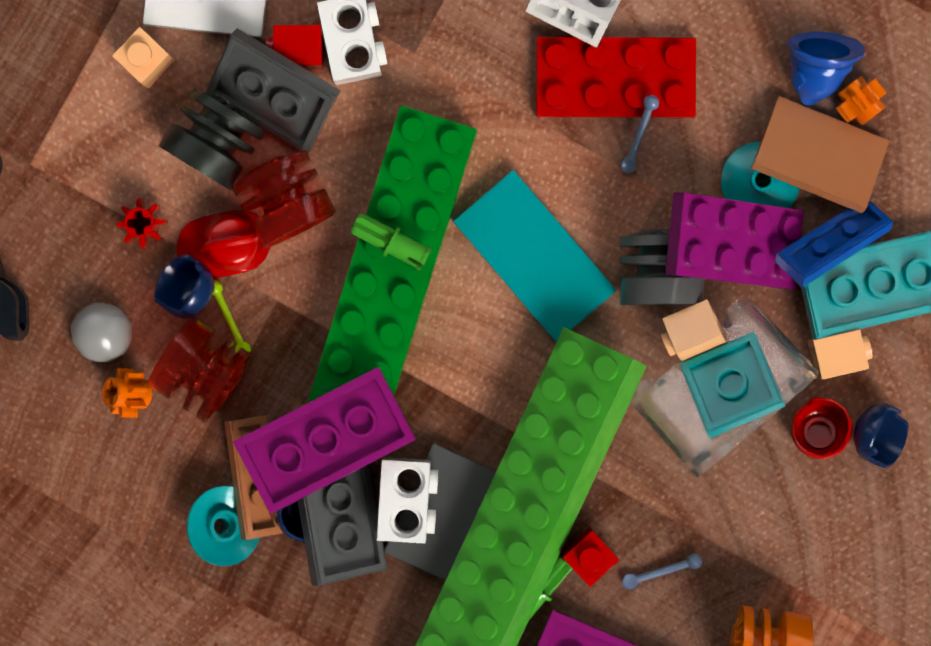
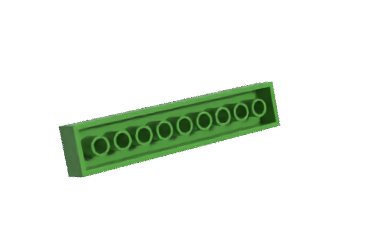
[416,327,647,646]

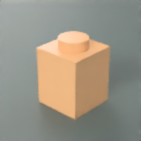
[112,27,175,89]
[661,299,727,361]
[807,329,873,380]

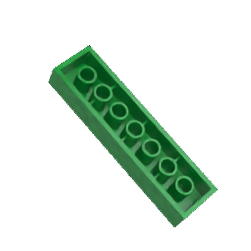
[307,105,477,403]

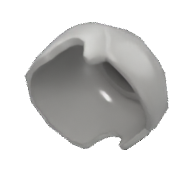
[70,302,132,362]

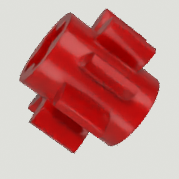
[116,198,168,248]

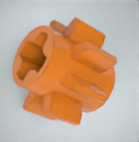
[836,76,887,126]
[102,368,152,418]

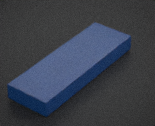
[775,200,893,288]

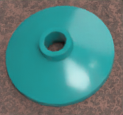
[721,141,800,208]
[186,486,260,566]

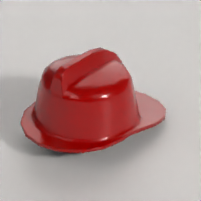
[177,210,271,279]

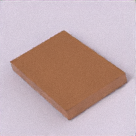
[751,96,890,213]

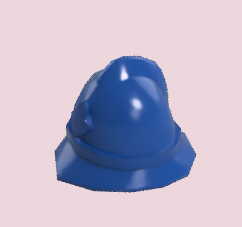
[786,31,865,105]

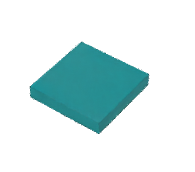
[679,331,786,438]

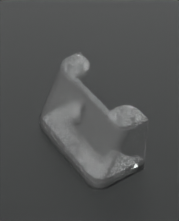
[630,298,819,478]

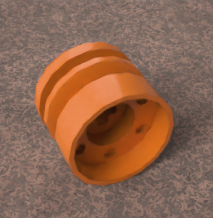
[729,605,813,646]

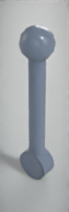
[621,95,659,173]
[622,554,702,589]

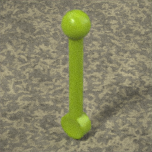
[212,280,251,357]

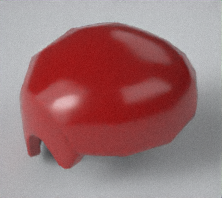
[791,397,852,460]

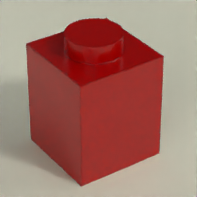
[266,25,324,70]
[561,526,619,587]

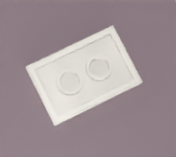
[143,0,267,39]

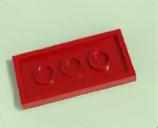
[536,37,696,119]

